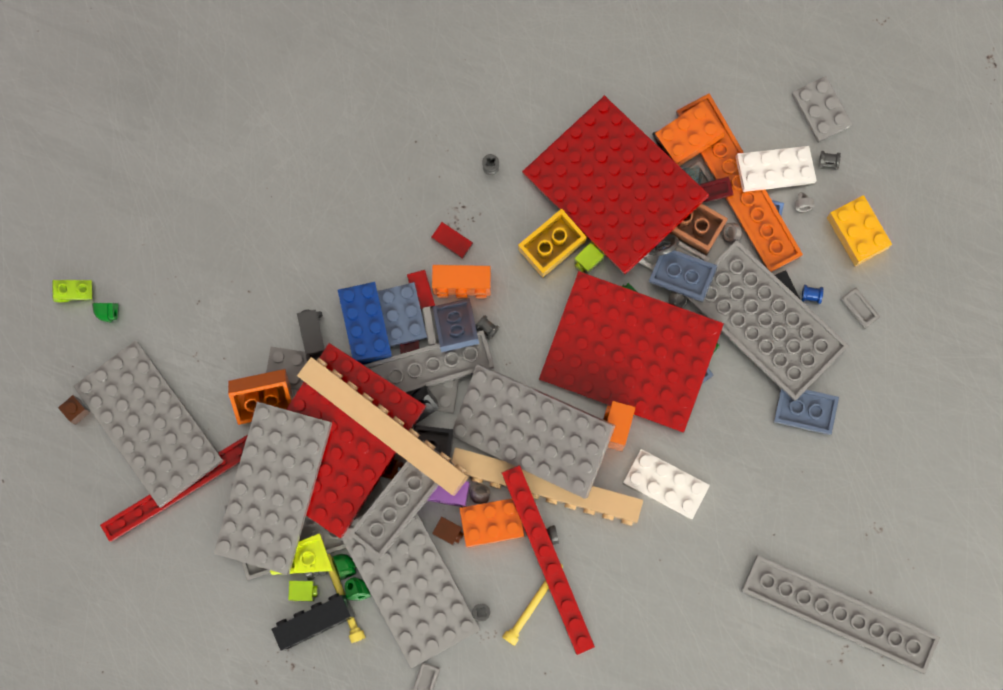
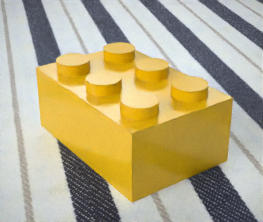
[827,195,892,266]
[518,209,587,278]

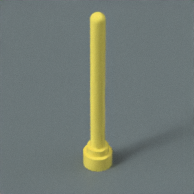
[328,554,366,643]
[502,563,563,646]

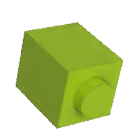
[574,243,604,274]
[288,581,318,601]

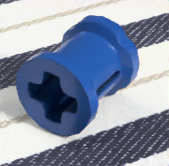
[801,284,824,304]

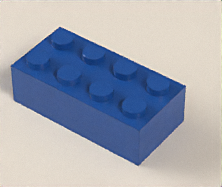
[338,282,392,365]

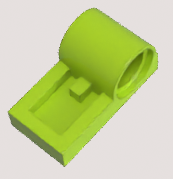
[52,280,92,302]

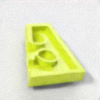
[270,533,334,575]

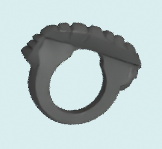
[649,234,679,256]

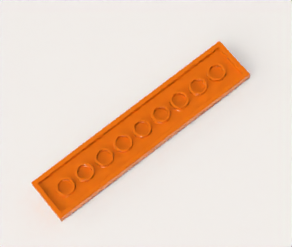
[676,93,803,273]

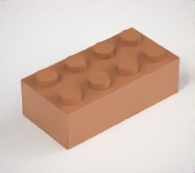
[669,203,728,256]

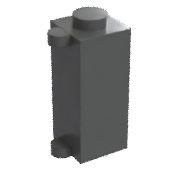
[297,309,325,362]

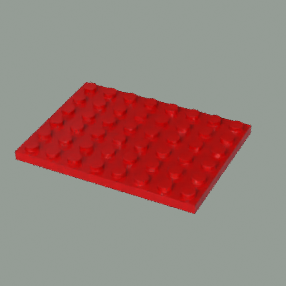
[522,95,709,274]
[539,271,724,433]
[286,343,426,538]

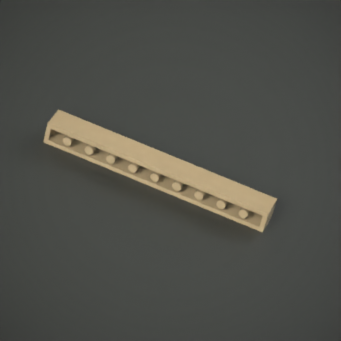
[297,357,469,496]
[451,447,643,526]

